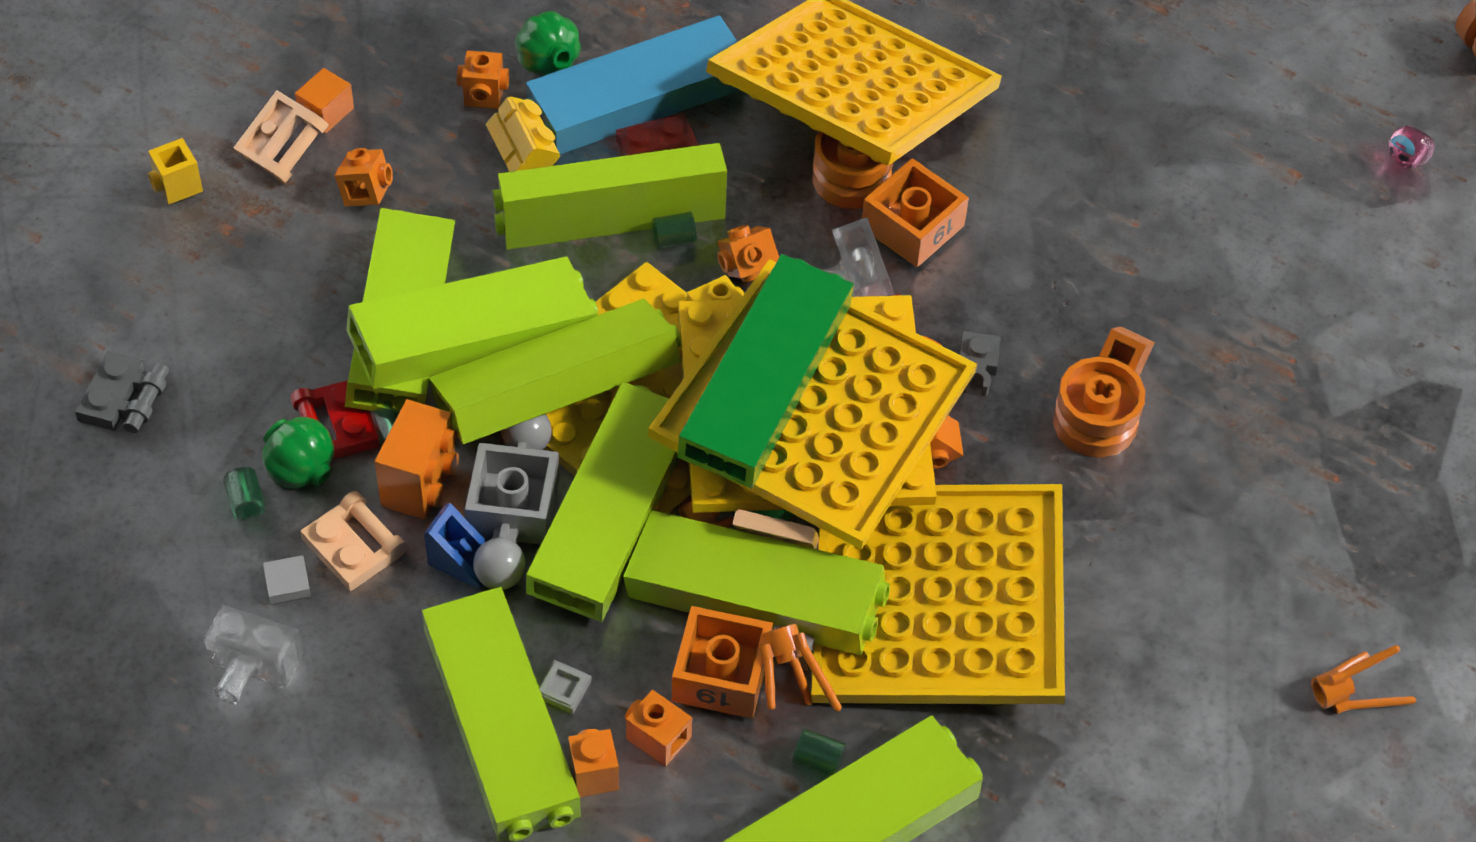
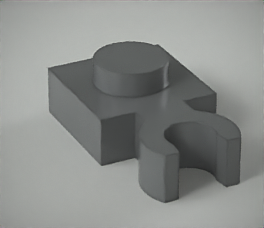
[960,331,1001,396]

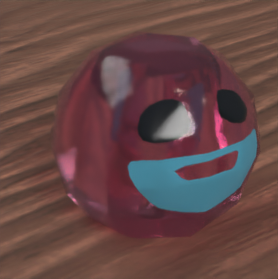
[1388,125,1435,169]

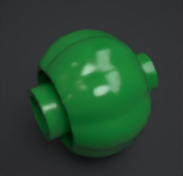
[515,11,581,77]
[262,417,334,489]

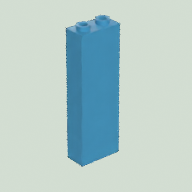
[523,15,740,154]

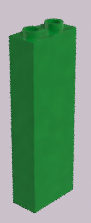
[677,254,854,489]

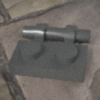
[75,351,169,433]

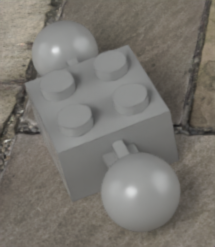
[465,414,560,590]

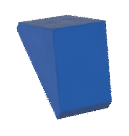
[424,503,486,588]

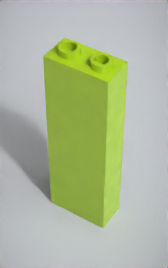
[492,143,727,250]
[345,208,455,415]
[346,256,598,390]
[429,298,681,444]
[526,381,680,622]
[623,510,890,655]
[422,587,581,842]
[723,715,983,842]

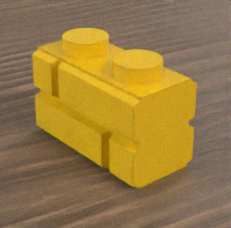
[486,97,561,172]

